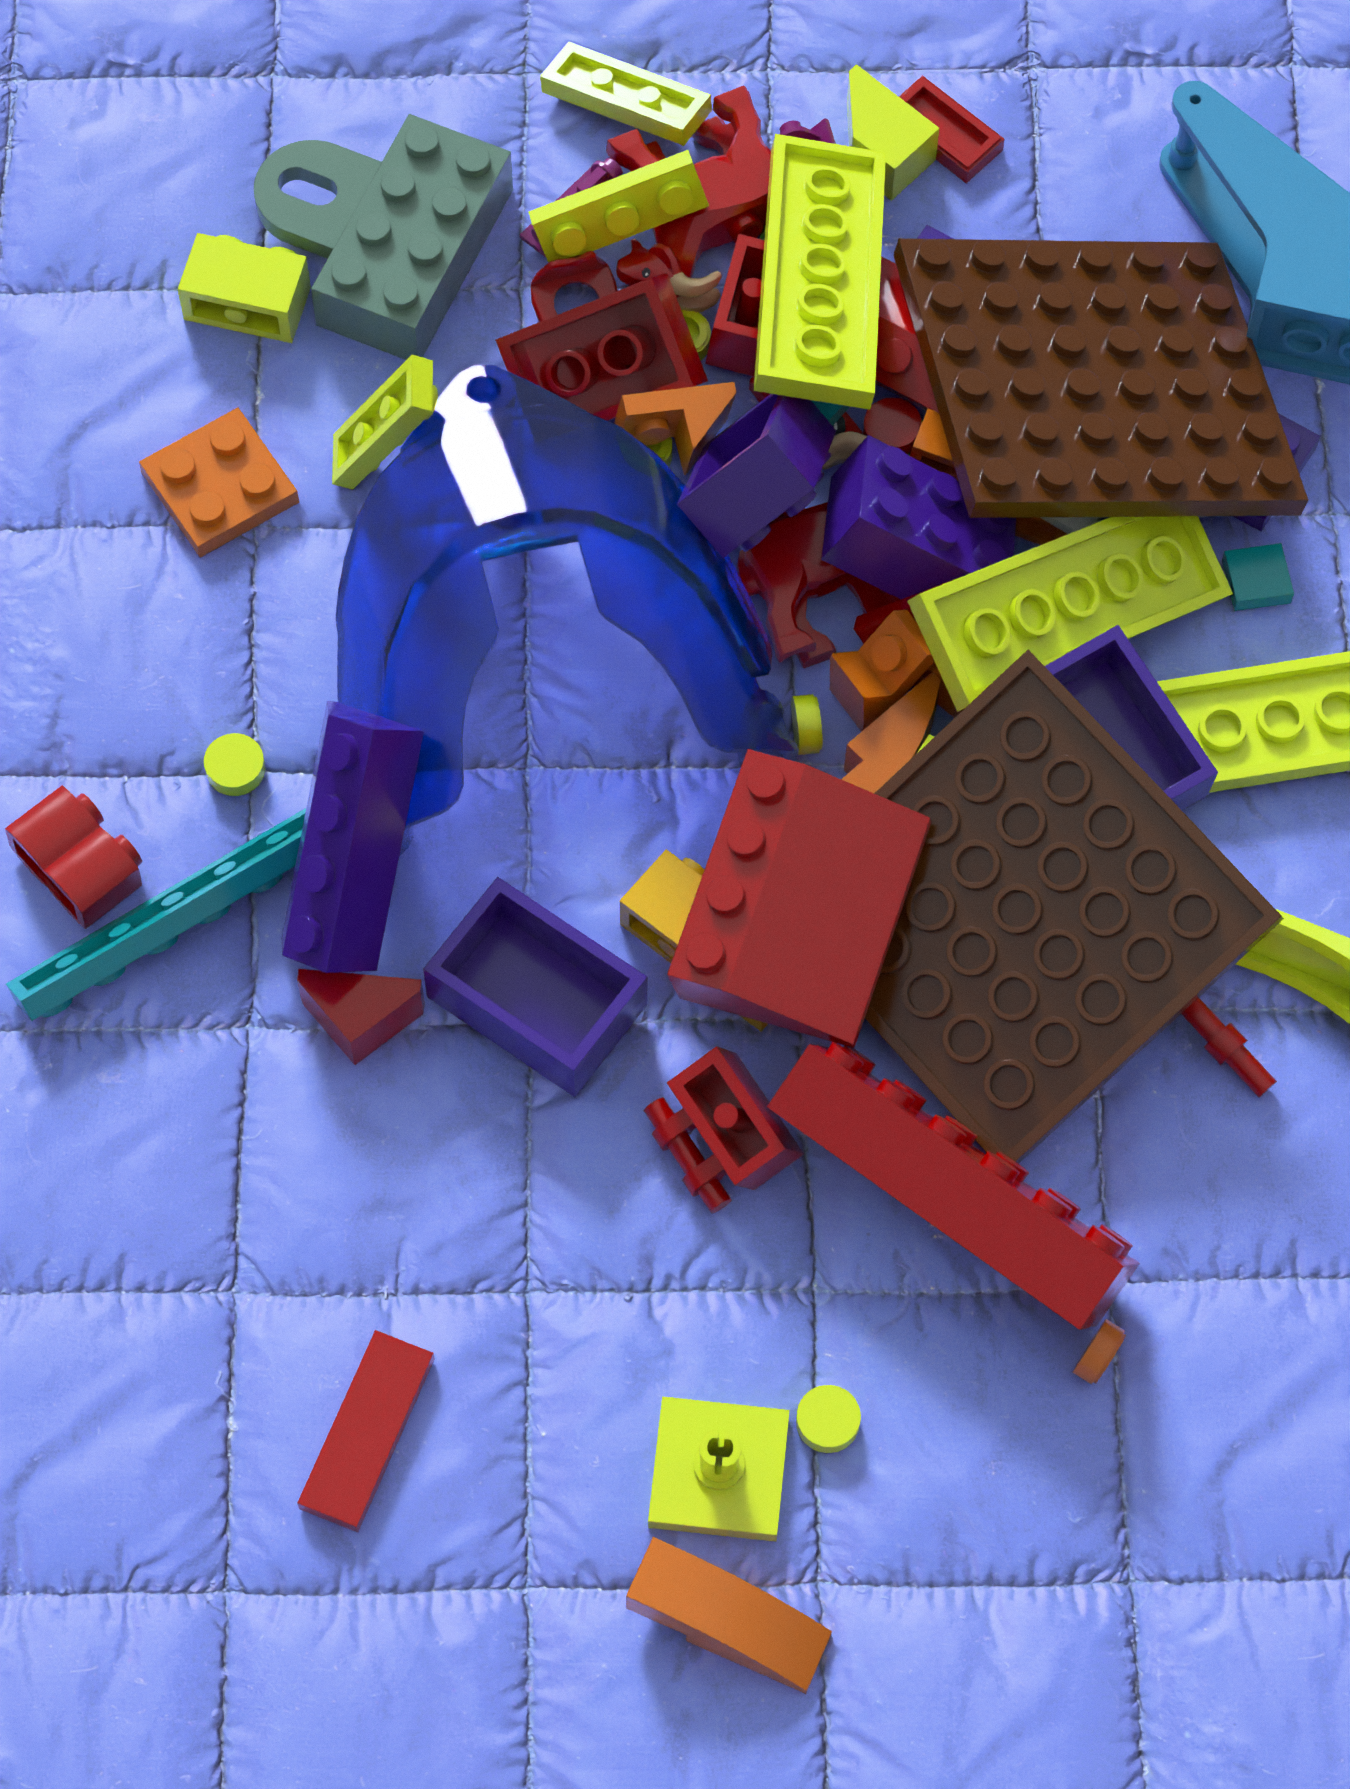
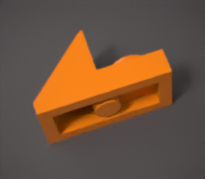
[614,382,737,475]
[829,610,934,732]

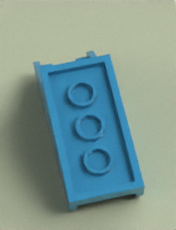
[1159,81,1350,385]

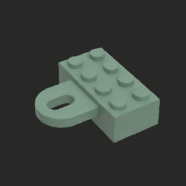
[254,114,513,360]

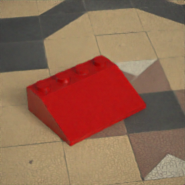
[667,749,932,1048]

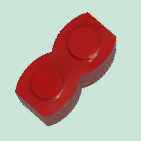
[5,785,142,929]

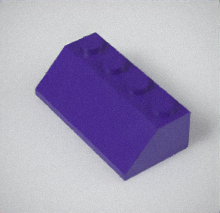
[281,701,424,973]

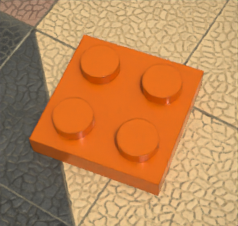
[139,407,299,558]

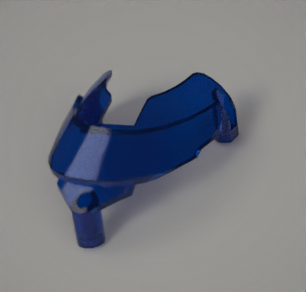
[335,365,799,855]

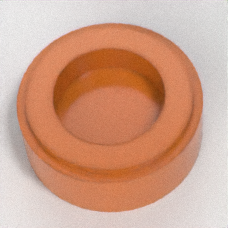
[1072,1319,1126,1384]

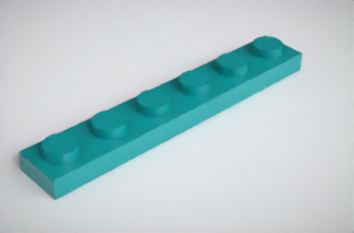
[5,808,306,1021]

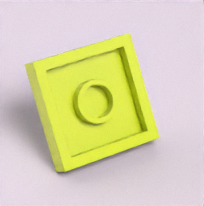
[648,1396,790,1542]

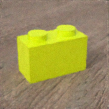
[177,233,311,343]

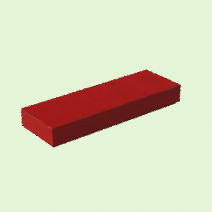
[297,1330,435,1532]

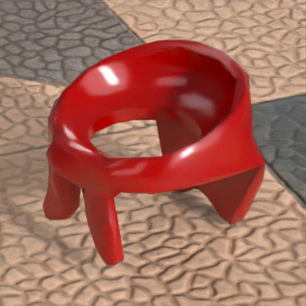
[531,251,618,322]

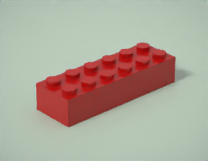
[767,1042,1140,1330]

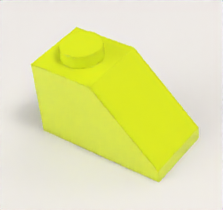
[846,64,940,201]

